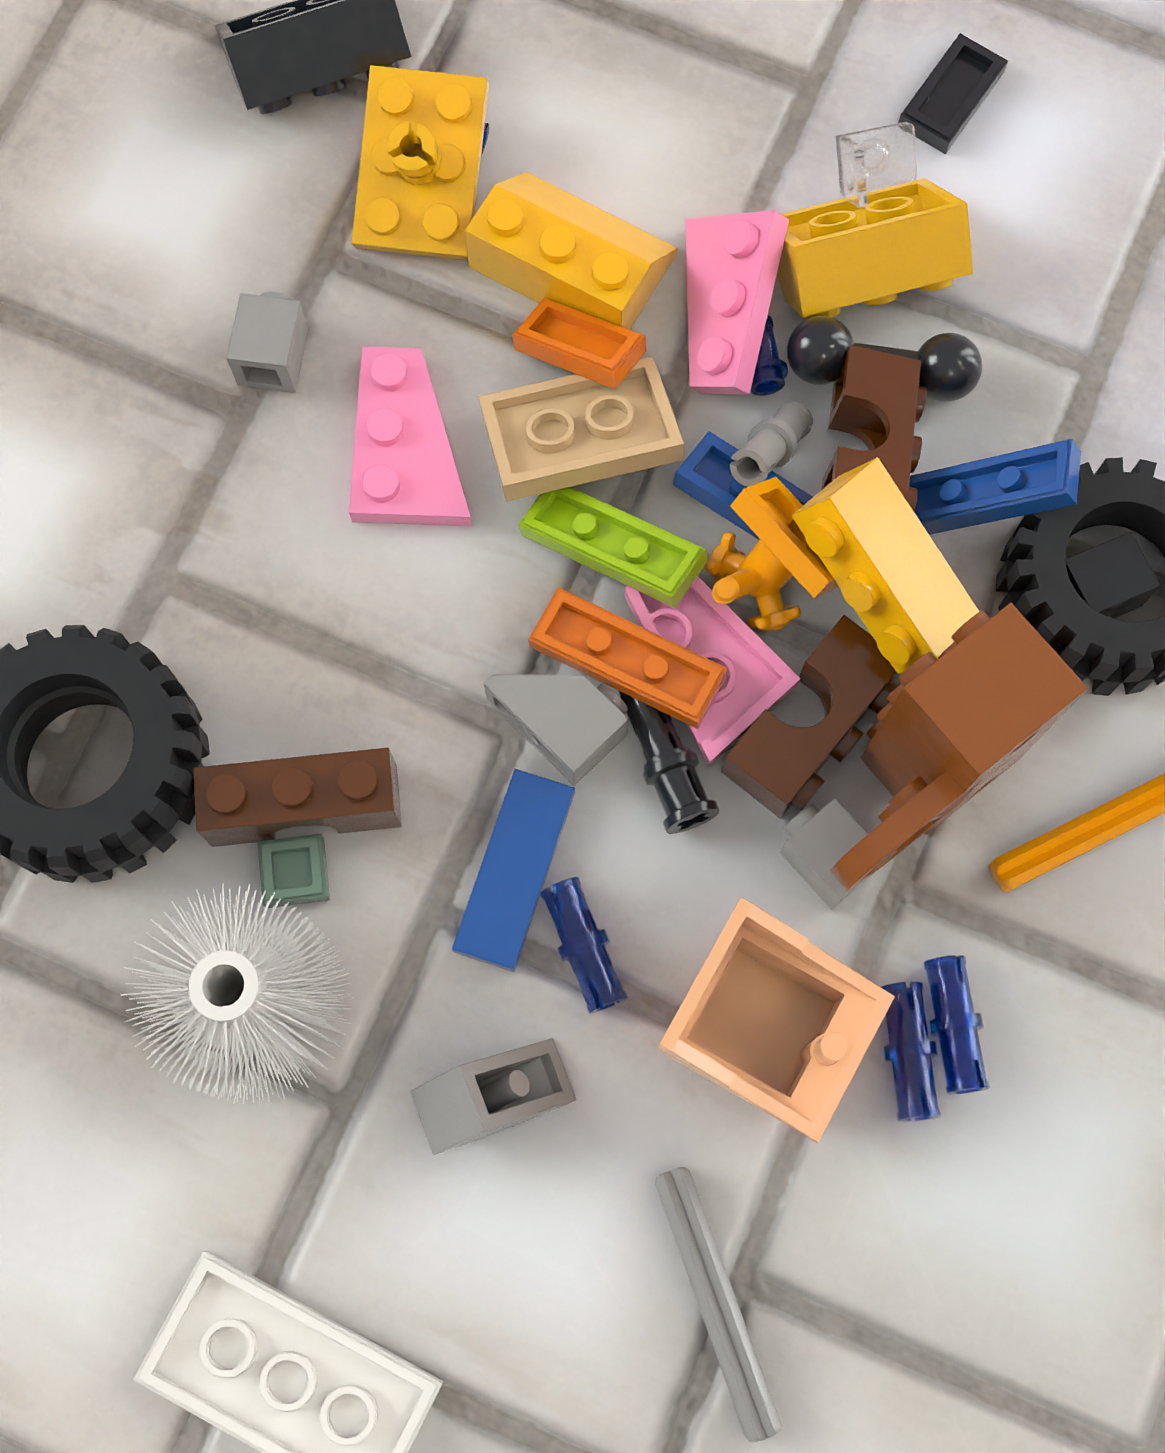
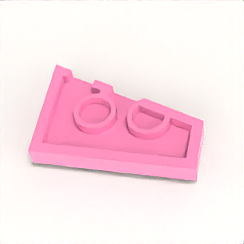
[685,210,789,394]
[349,346,472,526]
[624,576,801,768]

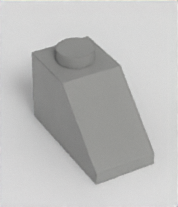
[484,674,629,786]
[410,1038,576,1155]

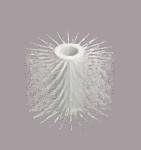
[120,883,354,1105]

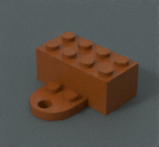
[830,603,1088,892]

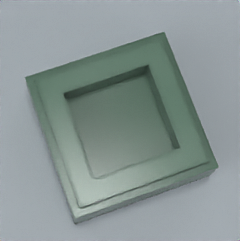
[257,834,330,908]

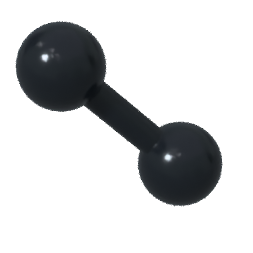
[787,316,982,402]

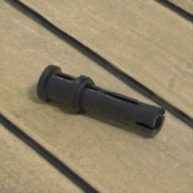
[619,691,720,834]

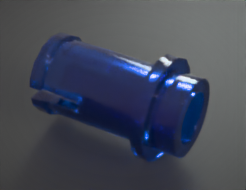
[750,315,789,396]

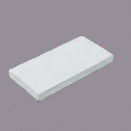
[133,1251,444,1453]

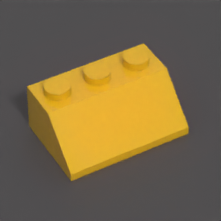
[465,172,678,329]
[777,178,973,318]

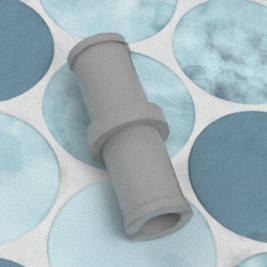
[730,401,813,487]

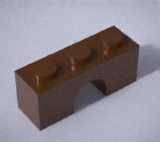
[821,345,927,511]
[721,615,900,818]
[193,747,402,847]

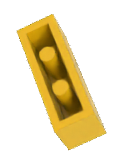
[791,457,980,674]

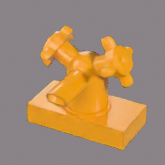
[705,477,839,631]

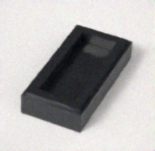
[897,33,1008,154]

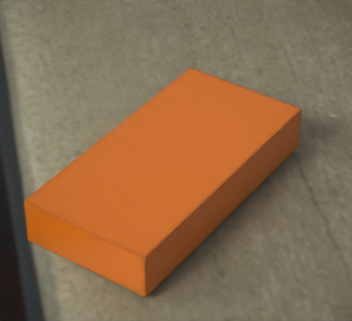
[512,297,647,389]

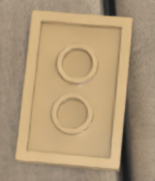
[478,356,685,502]

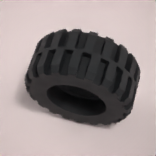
[0,625,210,883]

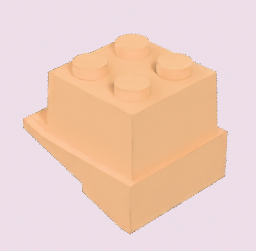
[657,897,895,1143]

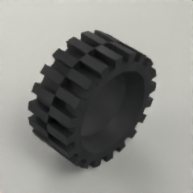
[996,457,1165,696]

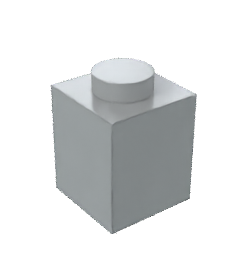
[226,292,309,393]
[780,798,868,910]

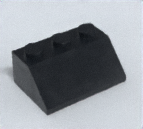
[215,0,412,114]

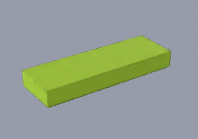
[518,487,708,608]

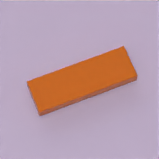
[528,587,727,729]

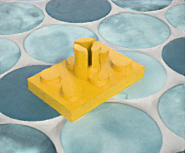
[351,65,489,261]

